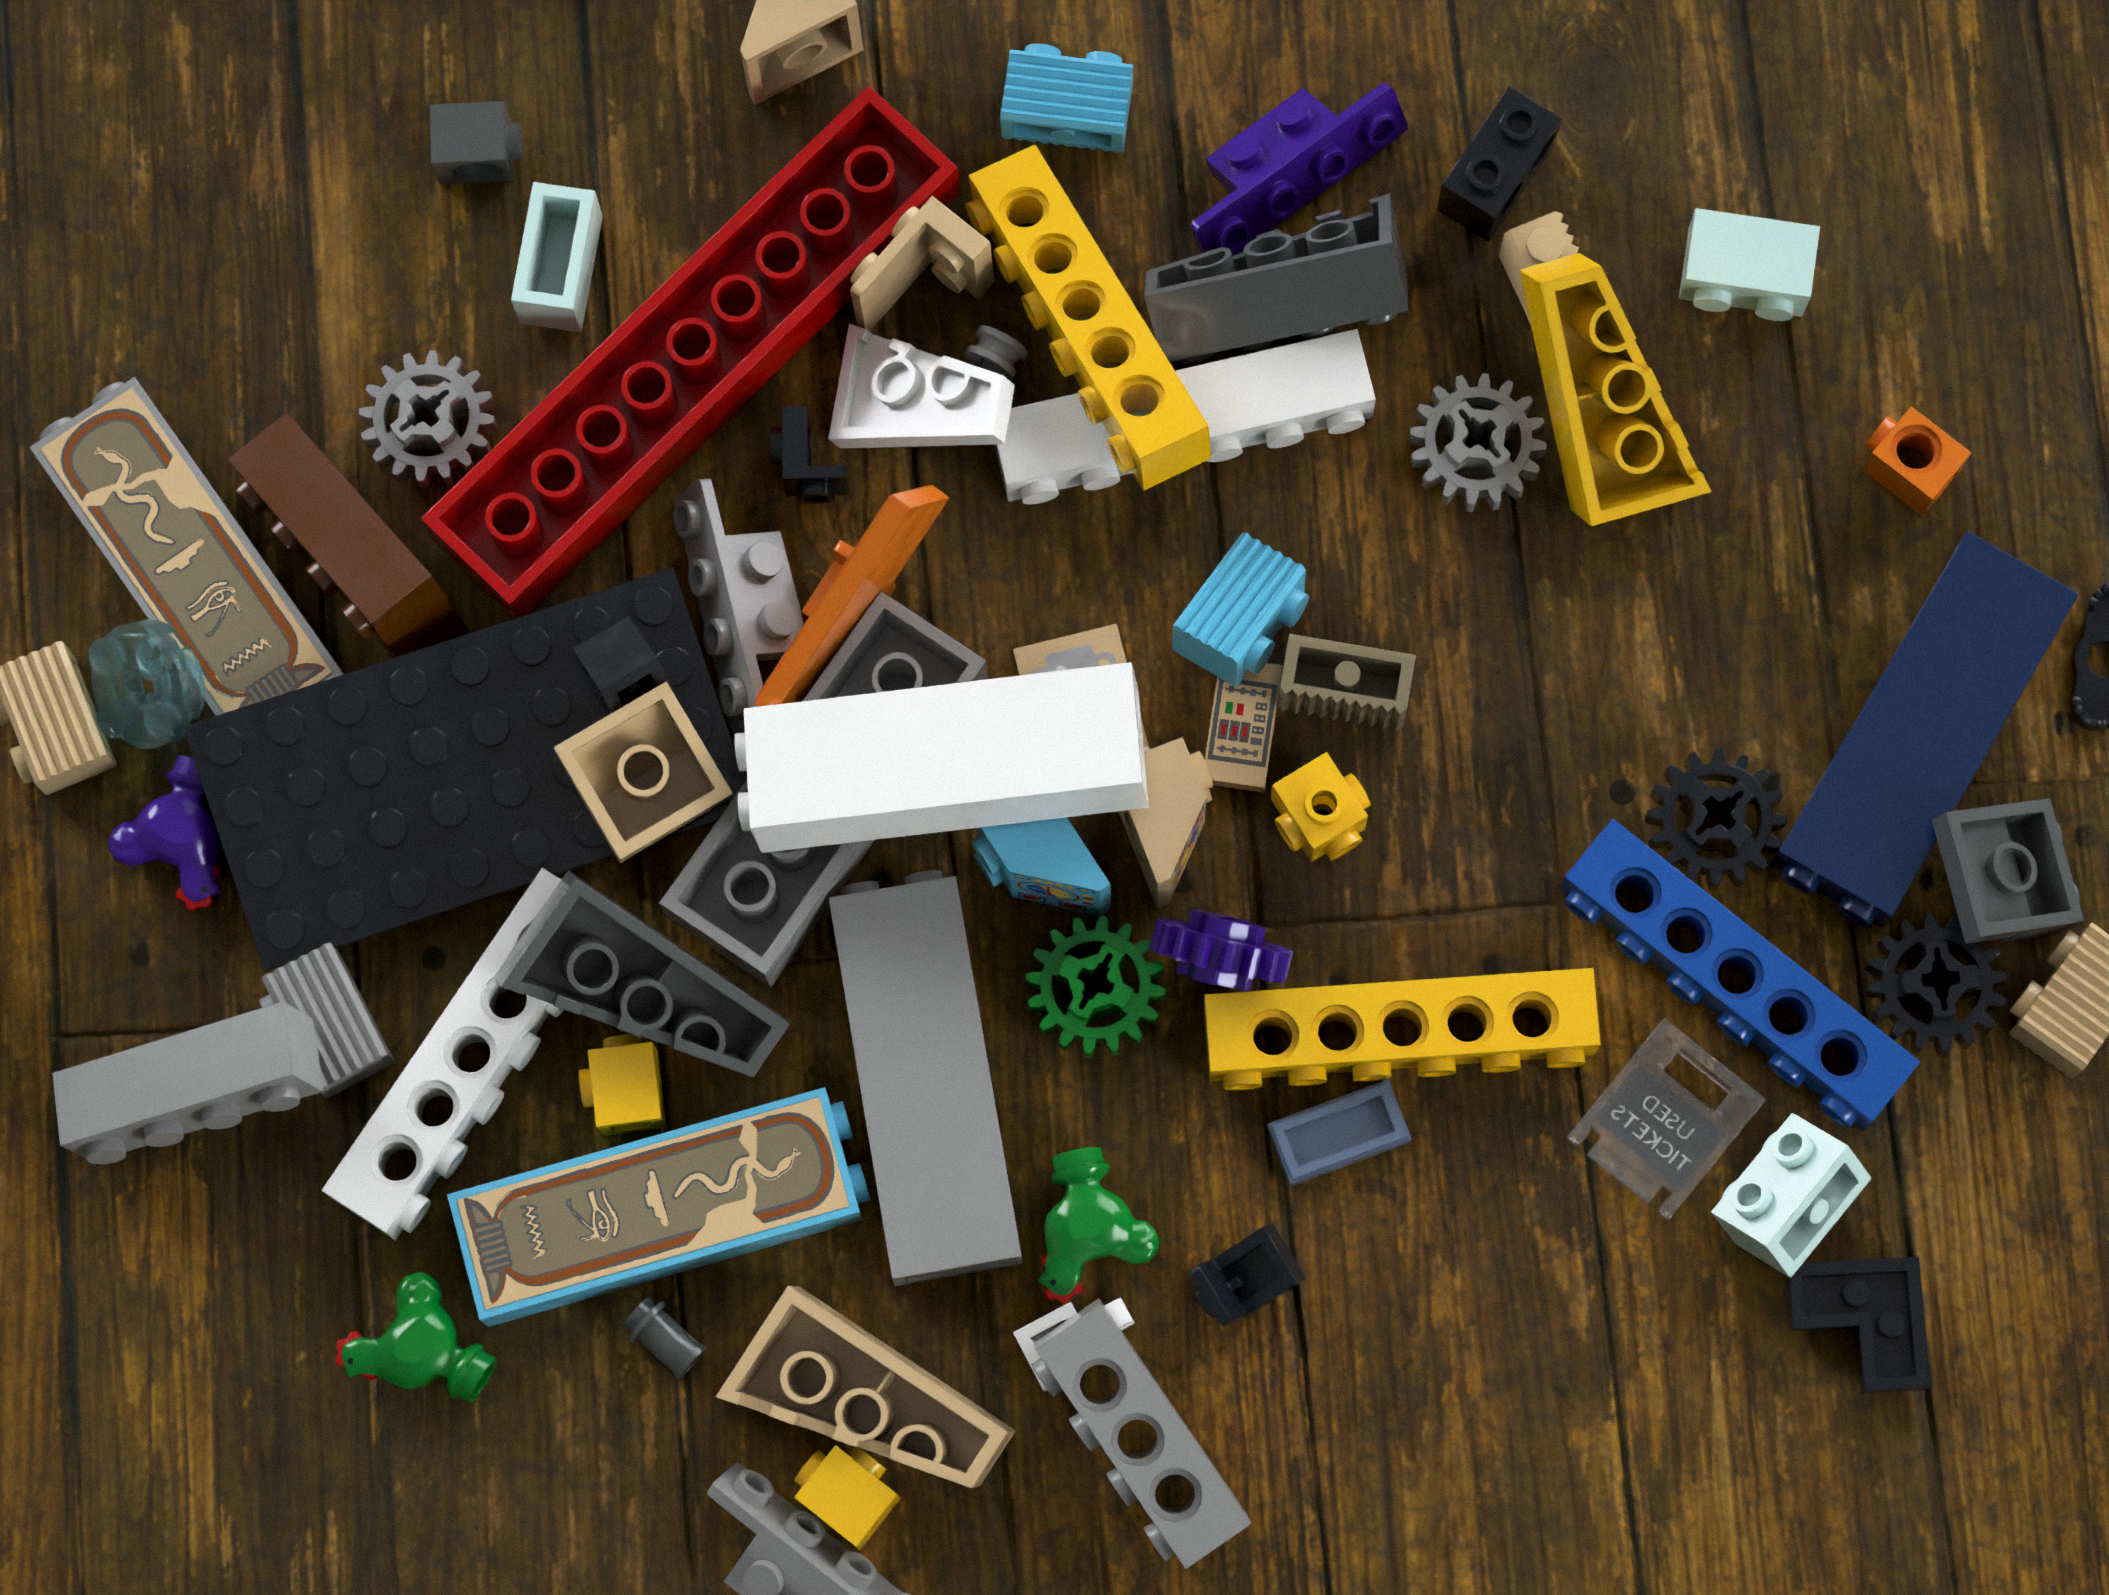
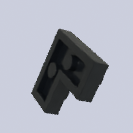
[1785,1257,1931,1394]

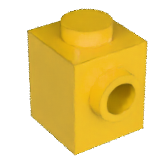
[579,1034,667,1136]
[794,1445,900,1551]

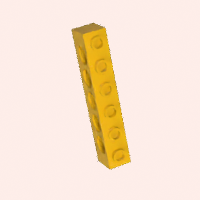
[965,145,1211,491]
[1204,968,1601,1090]

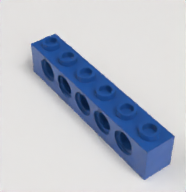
[1559,818,1920,1131]

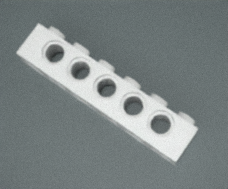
[322,868,564,1241]

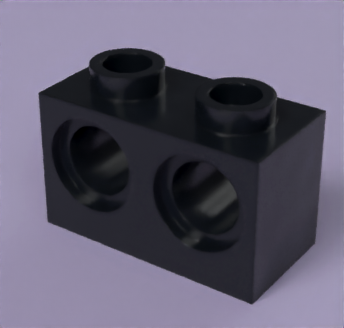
[1437,86,1562,242]

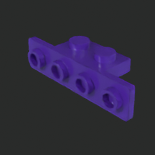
[1190,83,1408,256]

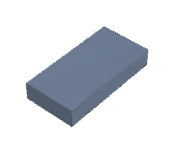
[1267,1079,1412,1187]

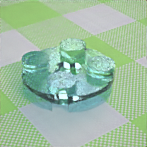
[89,619,205,749]

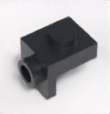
[770,405,849,504]
[1190,1223,1306,1326]

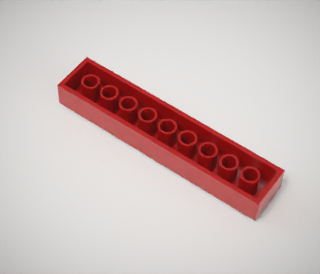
[421,85,960,619]

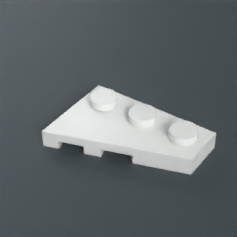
[828,323,1015,449]

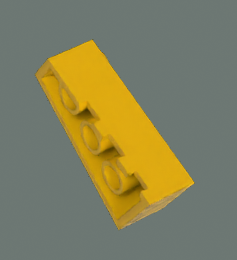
[1519,253,1712,526]

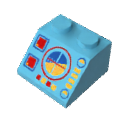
[971,817,1111,916]

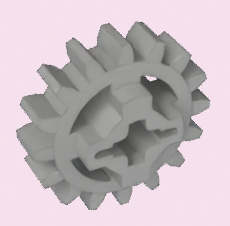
[359,350,498,489]
[1408,373,1547,512]

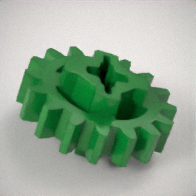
[1026,916,1166,1058]

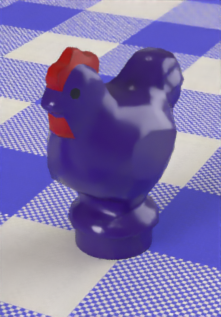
[108,755,223,911]

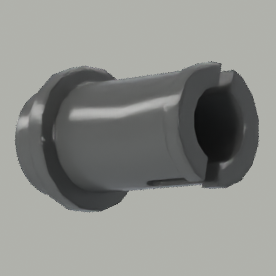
[622,1297,707,1380]

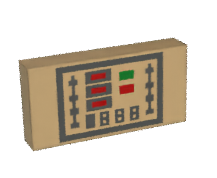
[1205,663,1283,793]

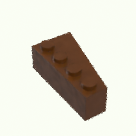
[228,412,468,658]

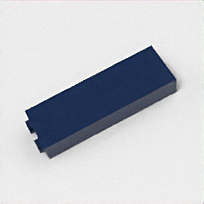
[1771,531,2079,929]

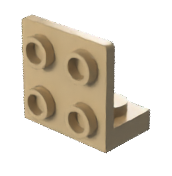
[850,196,994,332]

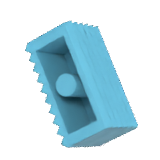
[1000,44,1133,153]
[1172,533,1309,687]

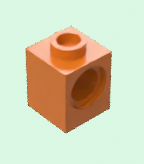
[1863,406,1972,517]

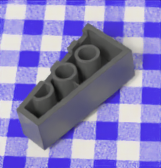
[1144,193,1408,364]
[494,870,790,1077]

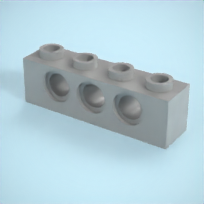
[1031,1298,1251,1569]

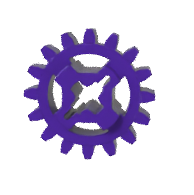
[1149,909,1293,991]

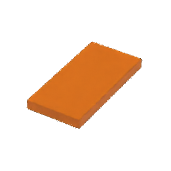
[754,485,950,707]

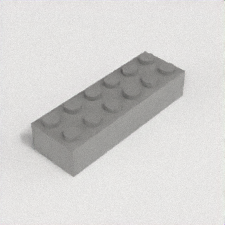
[659,591,989,988]

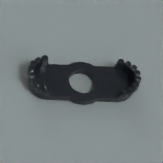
[2071,583,2109,731]

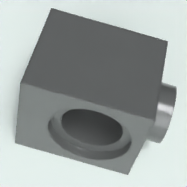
[430,101,523,184]

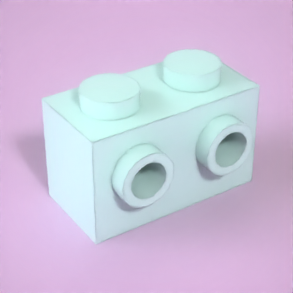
[1711,1113,1872,1278]

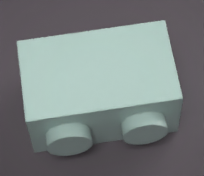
[511,182,603,333]
[1679,208,1820,321]

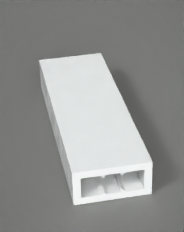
[735,662,1149,853]

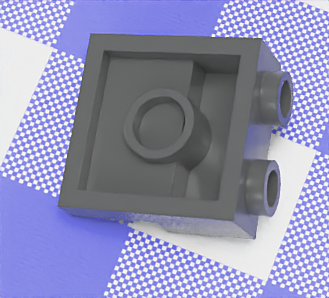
[1932,798,2084,944]

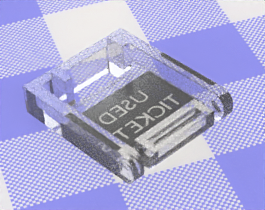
[1566,1018,1766,1221]

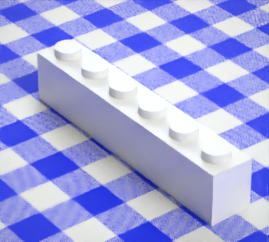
[994,329,1376,505]

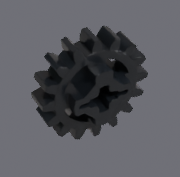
[1645,749,1787,891]
[1863,913,2008,1056]

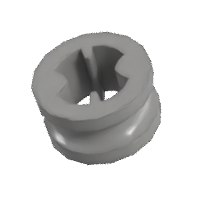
[964,325,1028,381]

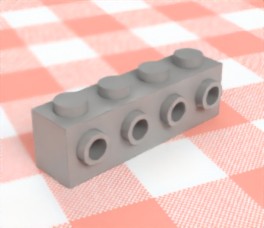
[52,1001,323,1164]

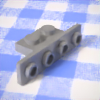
[673,478,804,734]
[707,1463,911,1595]

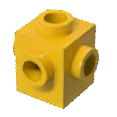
[1270,752,1371,862]

